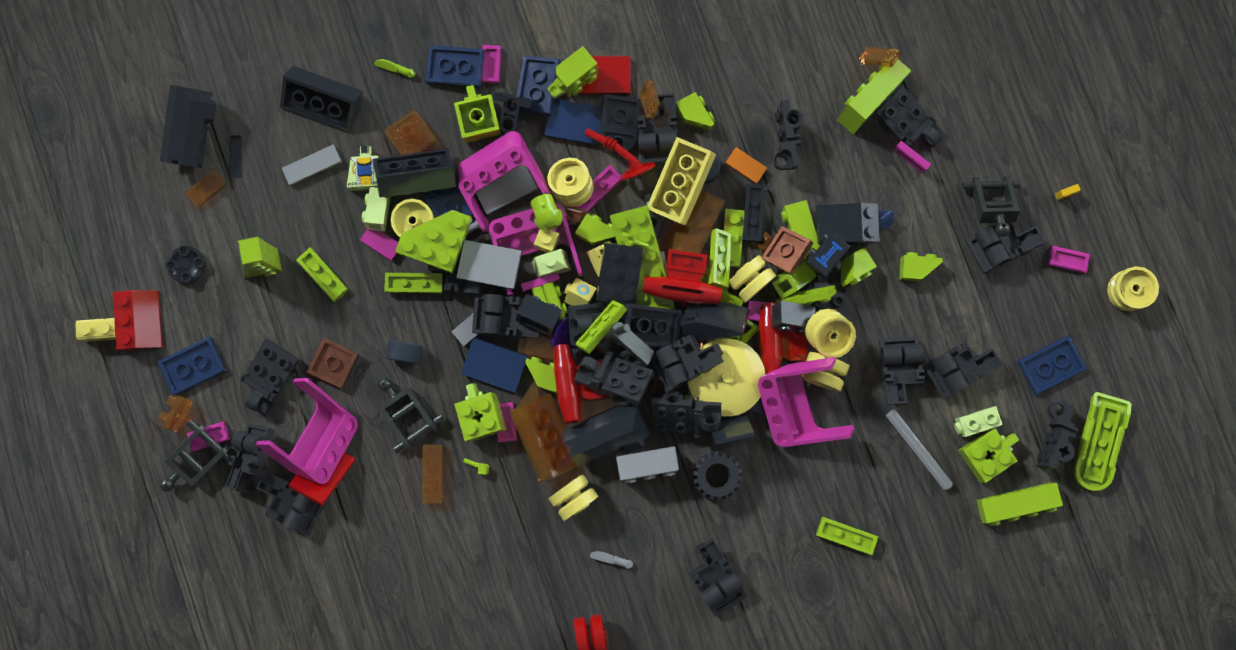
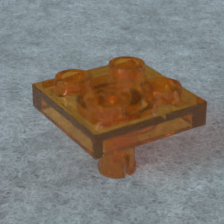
[384,109,437,155]

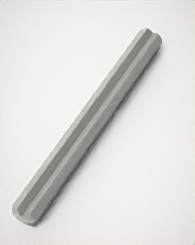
[886,410,953,490]

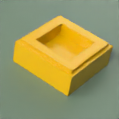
[1055,184,1081,200]

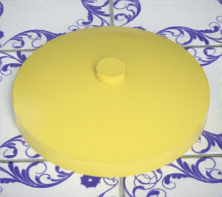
[687,339,765,417]

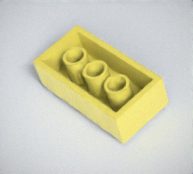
[648,137,716,226]

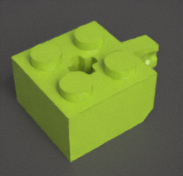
[547,46,598,99]
[454,85,501,143]
[454,383,507,442]
[958,428,1019,483]

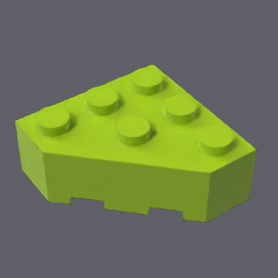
[395,210,472,274]

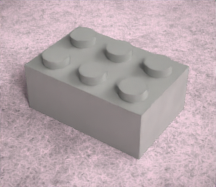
[616,447,679,483]

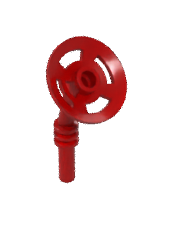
[585,128,656,181]

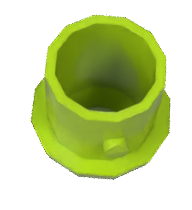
[531,194,562,231]

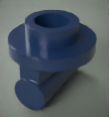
[878,210,895,230]

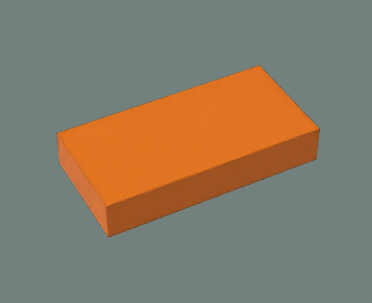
[725,147,767,184]

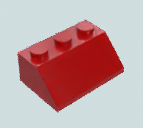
[113,290,163,351]

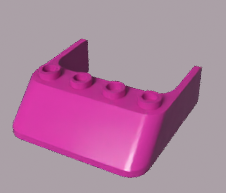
[457,131,553,232]
[489,203,583,297]
[758,357,854,447]
[256,378,358,484]

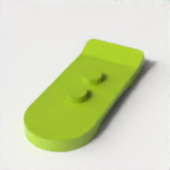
[1073,392,1131,491]

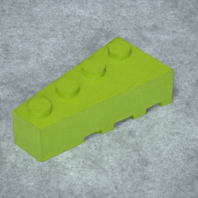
[837,56,911,135]
[238,237,282,279]

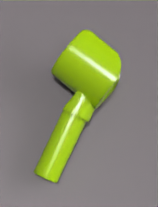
[620,233,649,249]
[463,458,489,475]

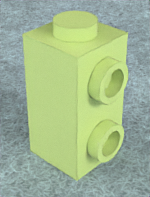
[362,187,391,232]
[954,406,1003,437]

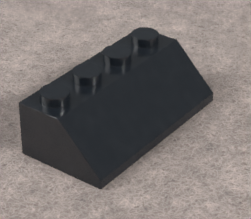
[280,66,363,133]
[372,148,456,198]

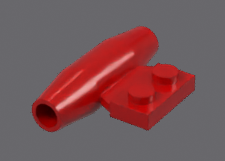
[643,249,722,304]
[758,303,808,374]
[554,344,609,424]

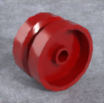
[574,614,608,650]

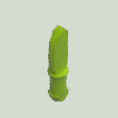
[374,59,415,78]

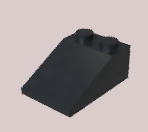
[816,203,880,245]
[680,302,750,341]
[615,304,682,347]
[708,414,755,445]

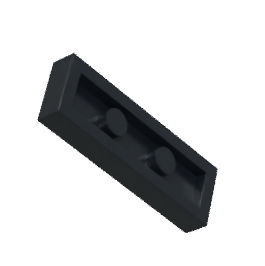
[742,184,766,243]

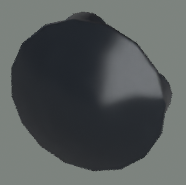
[165,245,205,284]

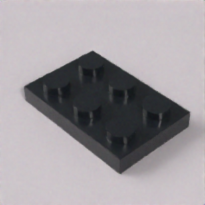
[596,242,643,304]

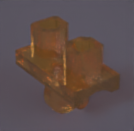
[158,395,193,432]

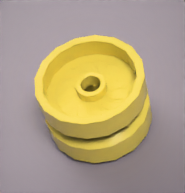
[547,158,594,207]
[391,199,434,237]
[729,255,777,303]
[1107,266,1159,312]
[805,309,856,358]
[802,352,849,392]
[548,474,598,521]

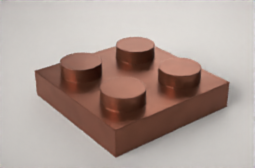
[762,226,813,275]
[307,337,359,389]

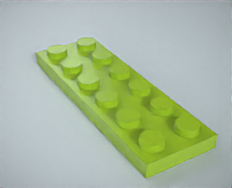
[610,205,676,310]

